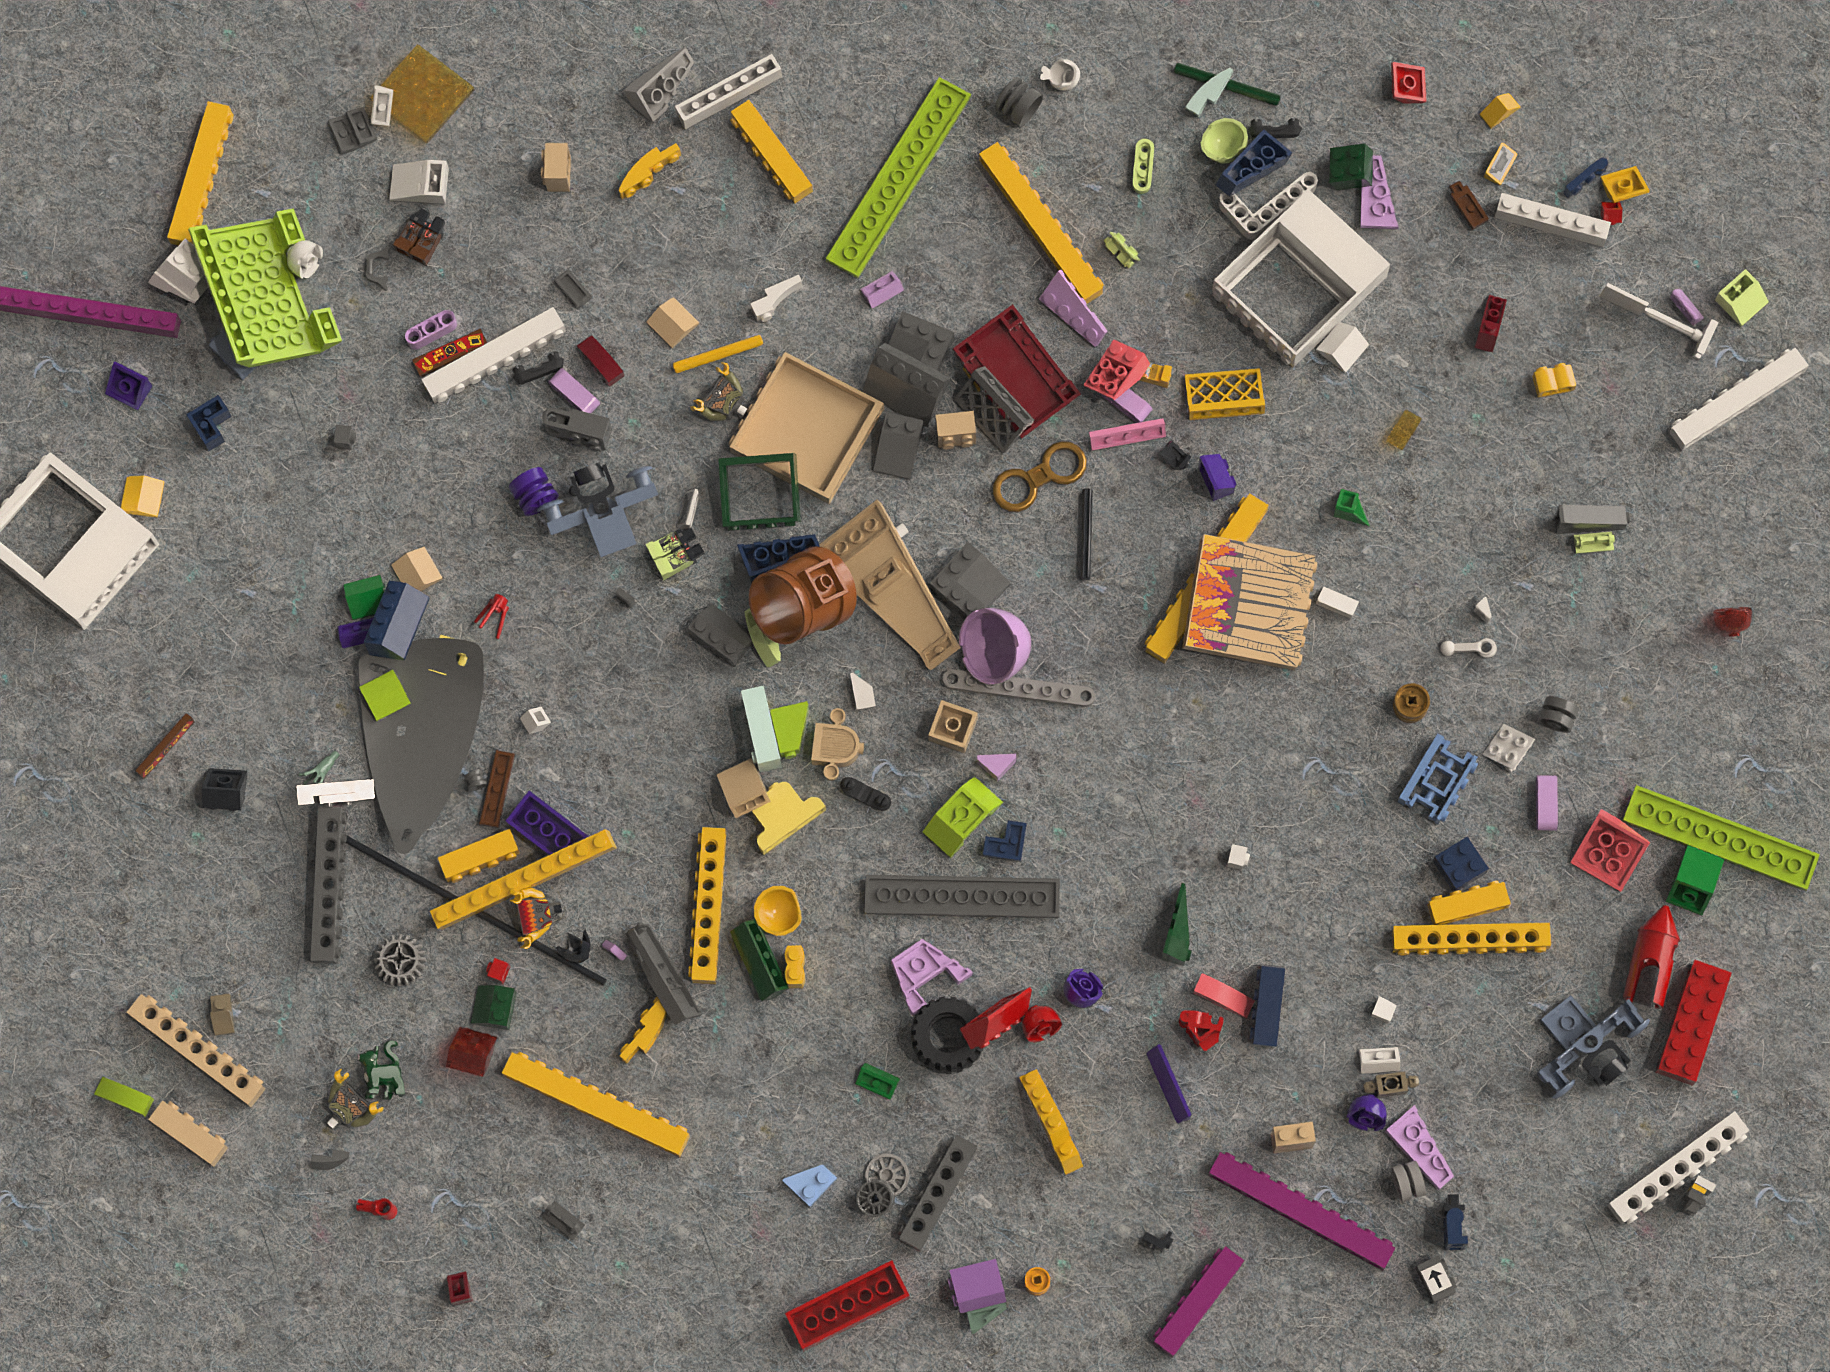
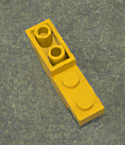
[619,143,681,199]
[620,997,667,1064]

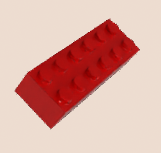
[1655,959,1732,1086]
[785,1260,910,1352]

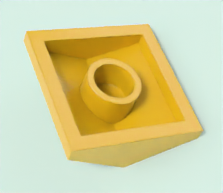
[1601,166,1649,203]
[121,476,165,518]

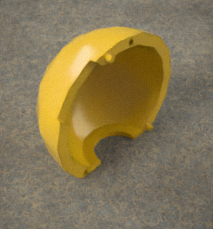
[754,886,802,936]

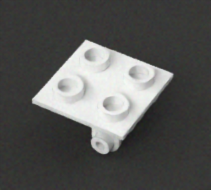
[1483,724,1535,772]

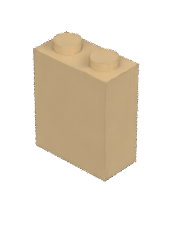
[717,759,771,818]
[1271,1122,1316,1154]

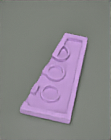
[1385,1105,1454,1191]

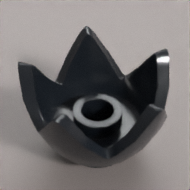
[556,930,591,963]

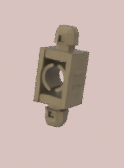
[1363,1071,1419,1098]

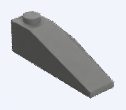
[623,47,694,122]

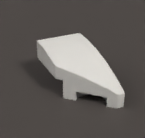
[850,673,876,709]

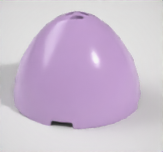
[959,608,1031,684]

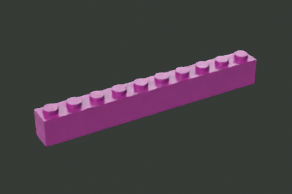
[0,286,181,338]
[1208,1152,1396,1271]

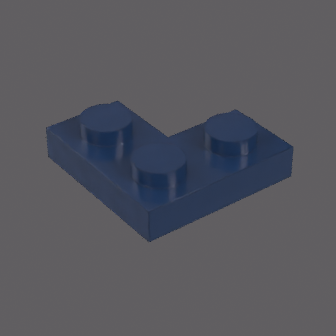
[983,820,1027,862]

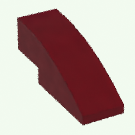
[577,335,625,387]

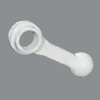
[1440,638,1497,658]

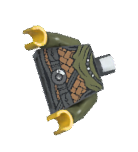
[690,362,748,421]
[326,1069,384,1130]

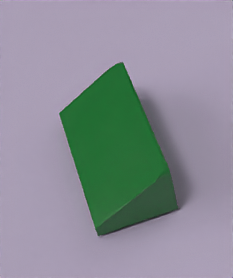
[855,1063,900,1100]

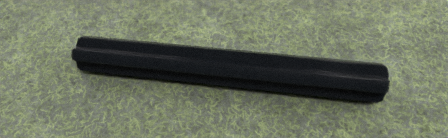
[1080,488,1093,580]

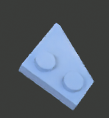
[782,1164,837,1207]

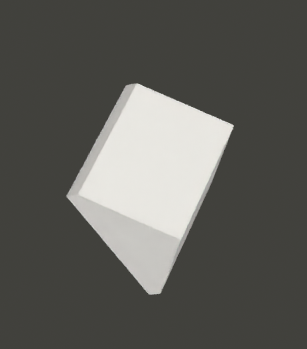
[1316,322,1369,373]

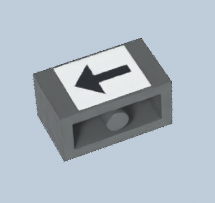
[1415,1256,1457,1304]

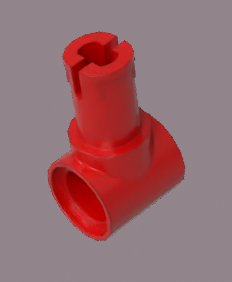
[356,1198,397,1220]

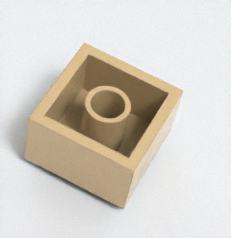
[541,143,571,192]
[936,411,976,450]
[928,700,978,753]

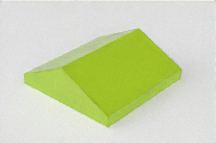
[359,670,411,721]

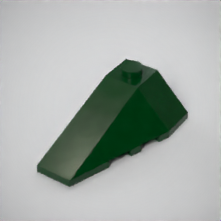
[1161,883,1192,966]

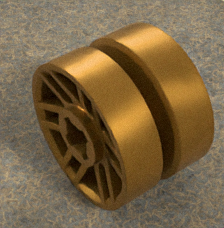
[1393,683,1430,723]

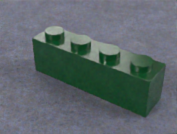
[730,919,789,1001]

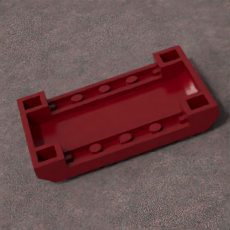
[952,304,1081,439]

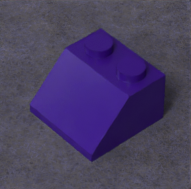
[1198,454,1237,501]

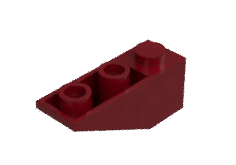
[1475,295,1507,353]

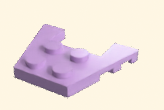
[891,939,973,1016]

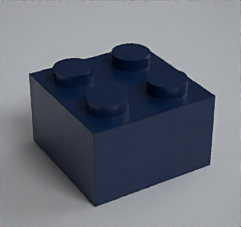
[1433,836,1489,892]

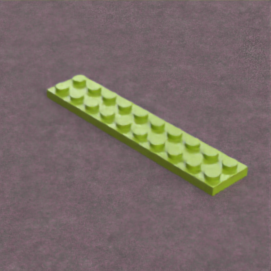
[1622,785,1820,891]

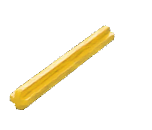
[673,335,763,373]

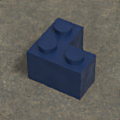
[186,395,232,451]

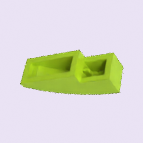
[94,1077,154,1117]

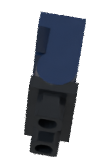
[1441,1194,1468,1250]

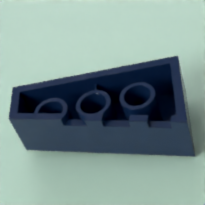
[1215,130,1292,197]
[737,534,820,584]
[1249,964,1285,1047]

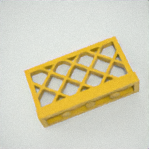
[1185,368,1265,420]

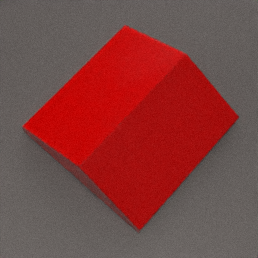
[1391,62,1426,104]

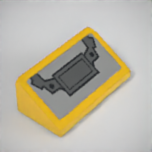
[1484,143,1517,186]

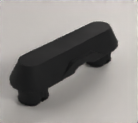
[1248,118,1302,138]
[512,351,564,385]
[840,777,891,811]

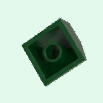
[471,985,517,1030]

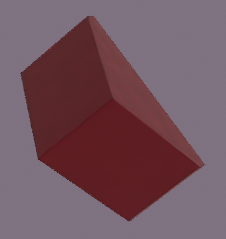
[447,1271,473,1306]

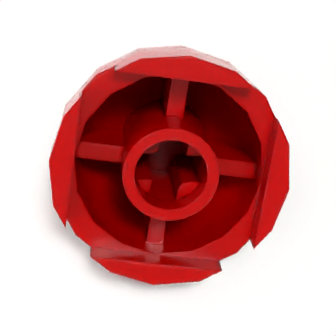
[1022,1005,1062,1043]

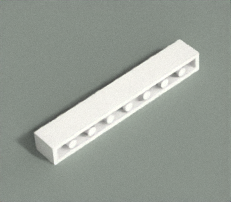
[422,307,566,404]
[1669,348,1809,451]

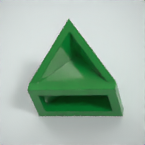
[1333,489,1370,527]

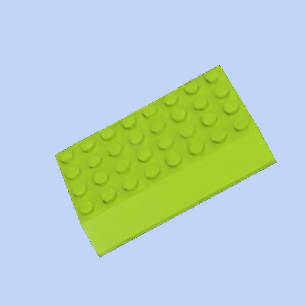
[188,208,342,368]

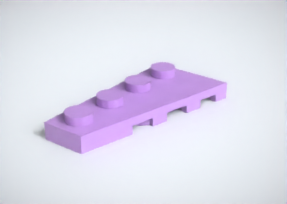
[1360,155,1398,229]
[1039,270,1108,347]

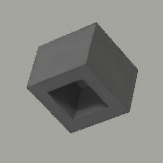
[334,425,356,450]

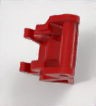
[1178,1010,1224,1051]

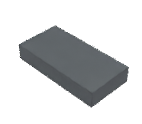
[554,269,592,309]

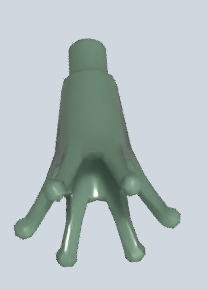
[298,750,340,785]

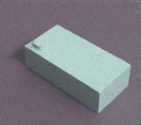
[741,686,782,773]

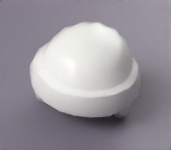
[1040,59,1080,91]

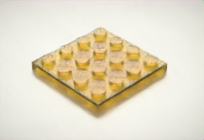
[370,44,475,144]

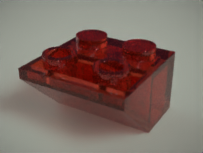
[446,1027,497,1077]

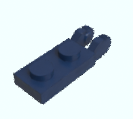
[1564,157,1609,198]

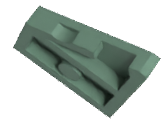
[967,1302,1007,1334]

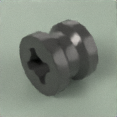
[464,770,487,791]

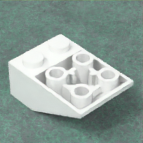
[389,160,449,204]

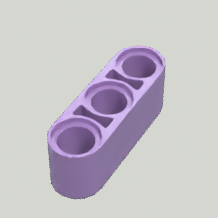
[405,310,457,350]
[548,368,600,413]
[1100,389,1153,423]
[1536,775,1558,831]

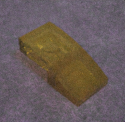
[1386,409,1422,451]

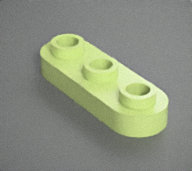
[1132,139,1154,194]

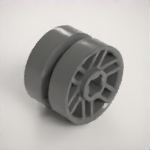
[1538,696,1579,733]
[856,1179,895,1217]

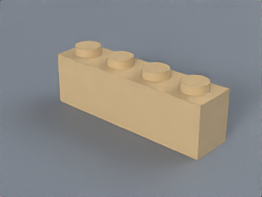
[148,1100,228,1167]

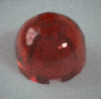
[1713,607,1752,637]

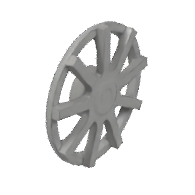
[865,1153,909,1196]

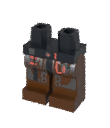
[393,208,445,266]

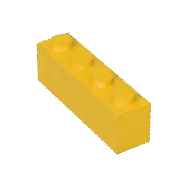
[438,829,520,883]
[1427,881,1511,925]

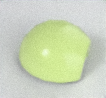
[1200,118,1248,164]

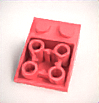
[1084,340,1150,400]

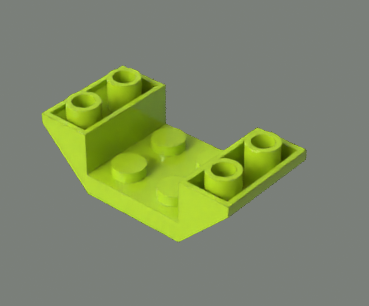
[922,777,1003,858]

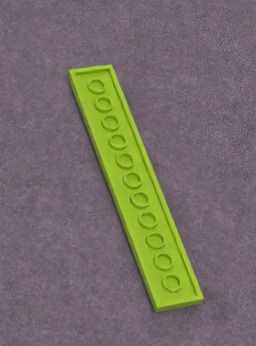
[826,77,971,278]

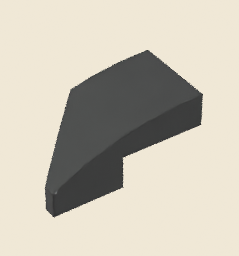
[311,1150,350,1170]

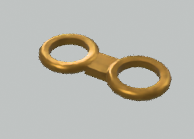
[993,441,1087,512]

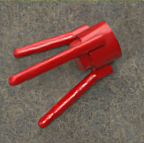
[474,594,509,639]

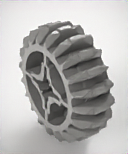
[373,934,427,987]

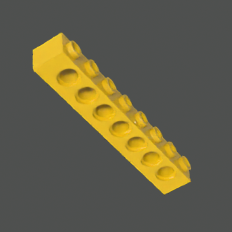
[688,827,726,984]
[1392,923,1551,956]

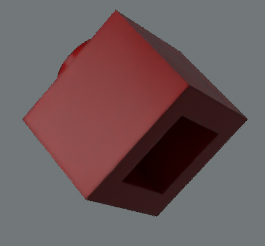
[1601,201,1623,225]
[486,958,511,985]

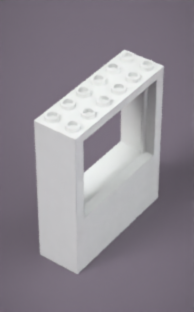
[1212,189,1390,368]
[0,452,160,630]

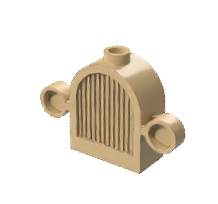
[811,708,864,781]

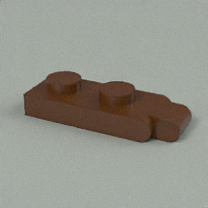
[1449,181,1489,230]

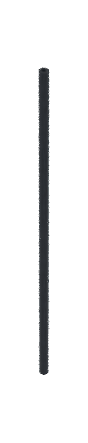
[346,835,607,986]

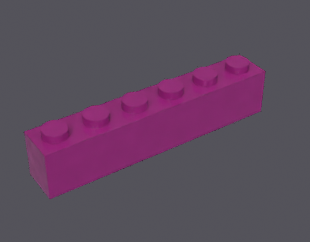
[1153,1246,1245,1358]

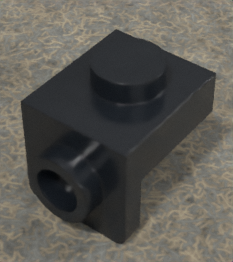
[1158,441,1192,470]
[1142,1231,1174,1252]

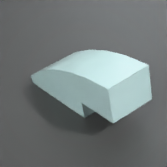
[1185,68,1233,117]

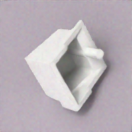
[148,239,209,304]

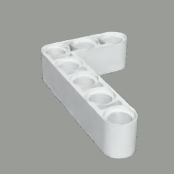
[1219,172,1318,240]

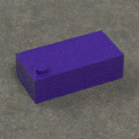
[506,791,589,855]

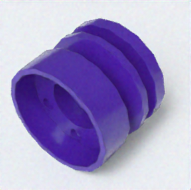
[508,467,559,516]

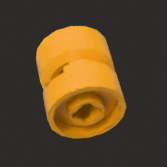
[1025,1267,1050,1296]

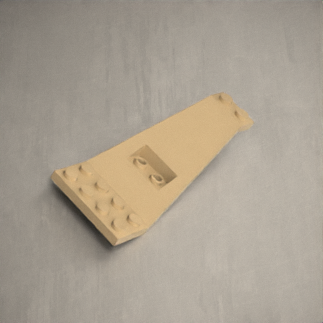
[819,499,961,670]

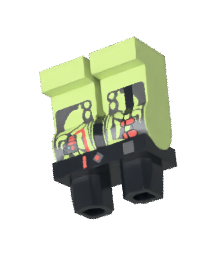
[646,528,705,580]

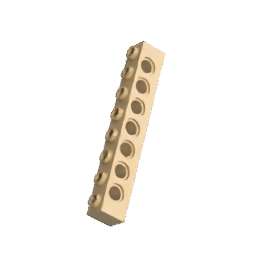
[126,994,265,1107]

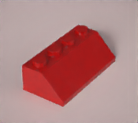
[960,987,1032,1049]

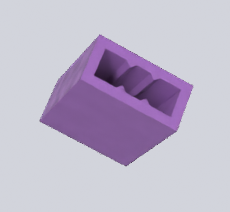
[947,1259,1006,1313]

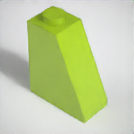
[770,701,809,759]

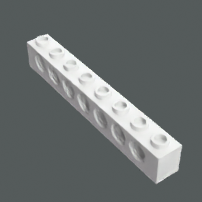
[1607,1111,1749,1225]

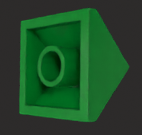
[344,575,385,621]

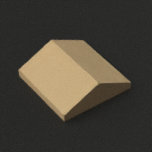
[646,297,699,348]
[391,547,443,591]

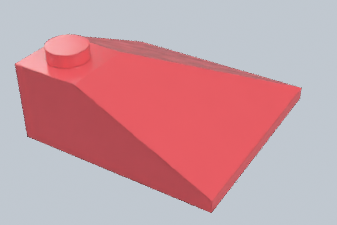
[1570,809,1650,892]

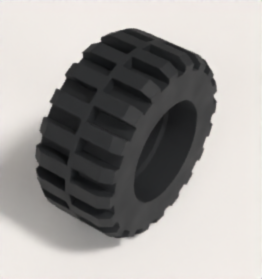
[911,996,984,1074]

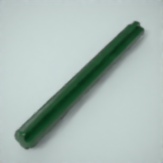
[1174,63,1281,106]

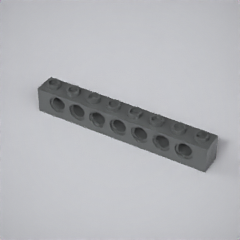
[311,807,348,964]

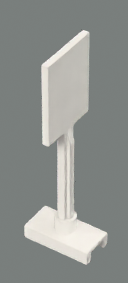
[1599,283,1718,360]

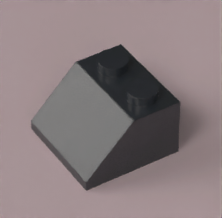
[202,768,247,811]

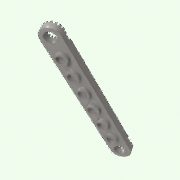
[943,669,1095,707]

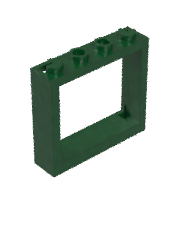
[718,453,801,531]

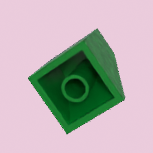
[1665,845,1724,916]

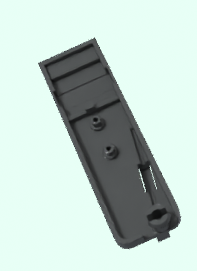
[625,922,702,1024]

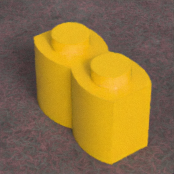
[1532,363,1576,397]
[785,945,805,988]

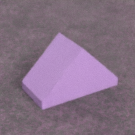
[977,754,1016,782]

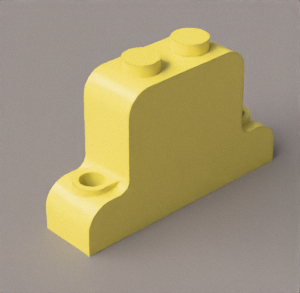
[752,782,826,855]

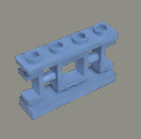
[1398,734,1478,825]

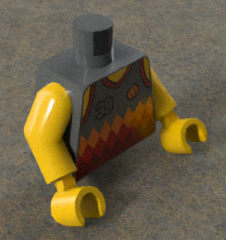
[510,887,562,949]

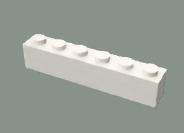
[675,54,782,129]
[1495,193,1611,247]

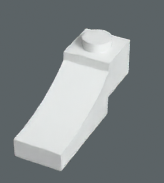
[750,275,802,322]

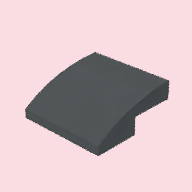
[327,107,377,155]

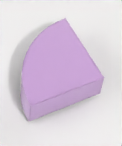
[602,940,627,961]

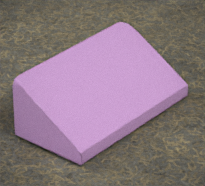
[860,271,904,308]
[1670,289,1704,326]

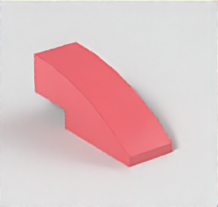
[1193,973,1255,1019]

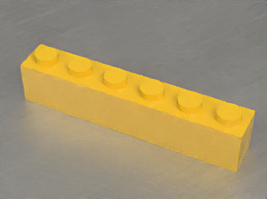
[730,100,813,204]

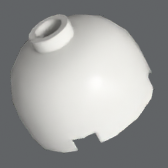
[287,240,323,279]

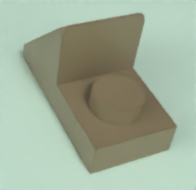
[210,994,235,1036]

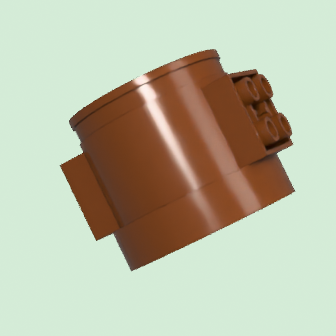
[749,546,857,645]

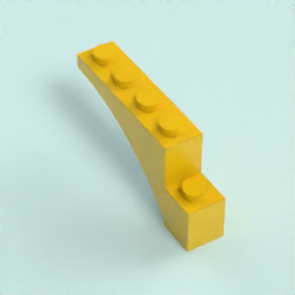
[1019,1069,1083,1175]

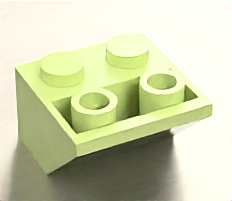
[1715,269,1769,327]

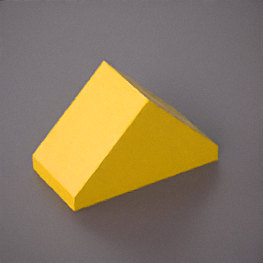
[1480,93,1520,129]

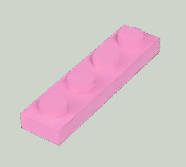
[1089,418,1166,451]

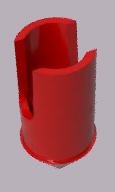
[1623,905,1681,1009]

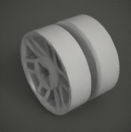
[1391,1160,1426,1202]

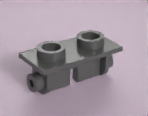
[542,1201,585,1240]

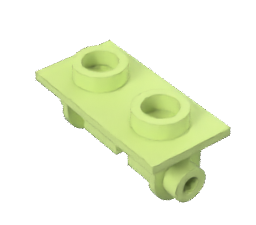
[1104,232,1140,268]
[1574,532,1615,554]

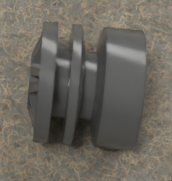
[995,77,1043,127]

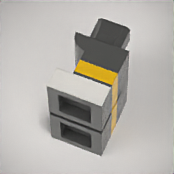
[1682,1175,1716,1217]

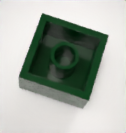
[1329,143,1373,191]

